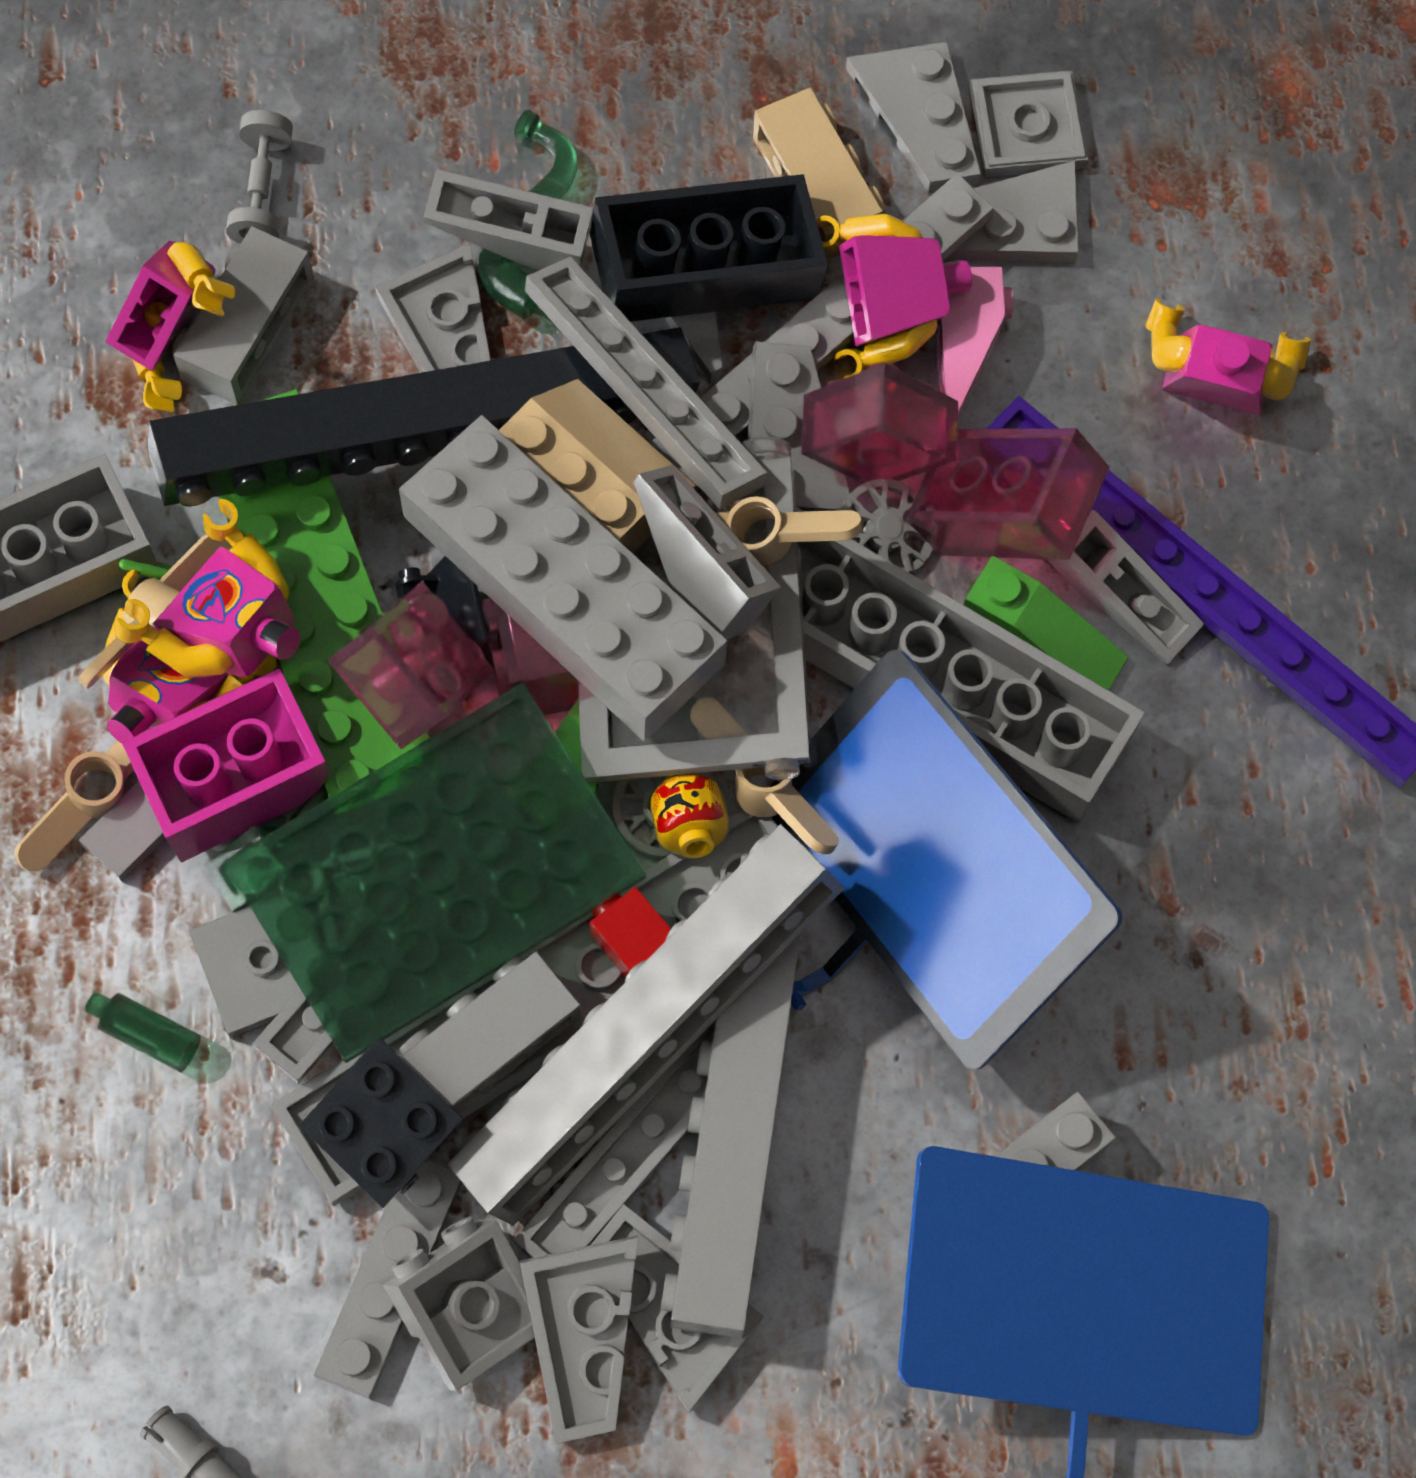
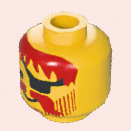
[651,773,729,859]

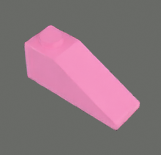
[935,267,1013,435]

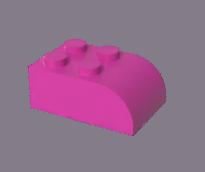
[122,668,329,863]

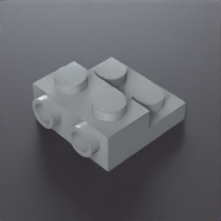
[383,1217,535,1391]

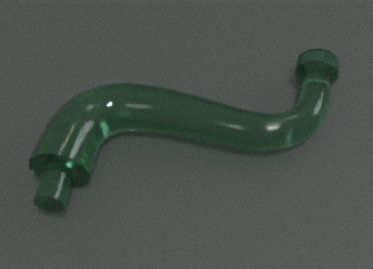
[477,109,578,322]

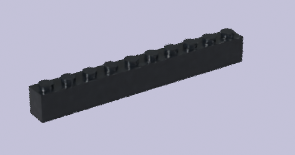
[148,327,700,507]

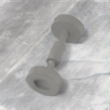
[226,110,293,243]

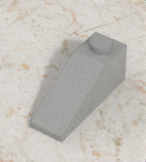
[423,169,593,270]
[633,465,781,640]
[1035,508,1204,664]

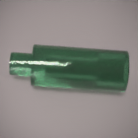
[84,992,201,1073]

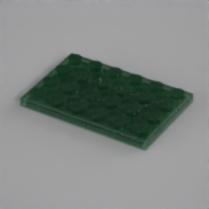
[223,683,646,1063]

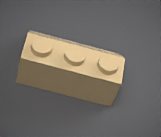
[499,379,697,553]

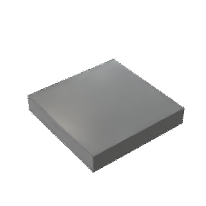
[969,70,1088,178]

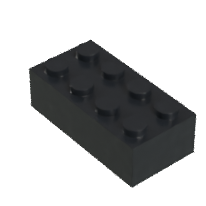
[589,174,828,322]

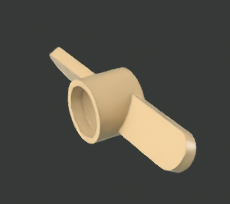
[715,496,863,566]
[78,534,232,689]
[691,699,839,855]
[15,741,134,871]

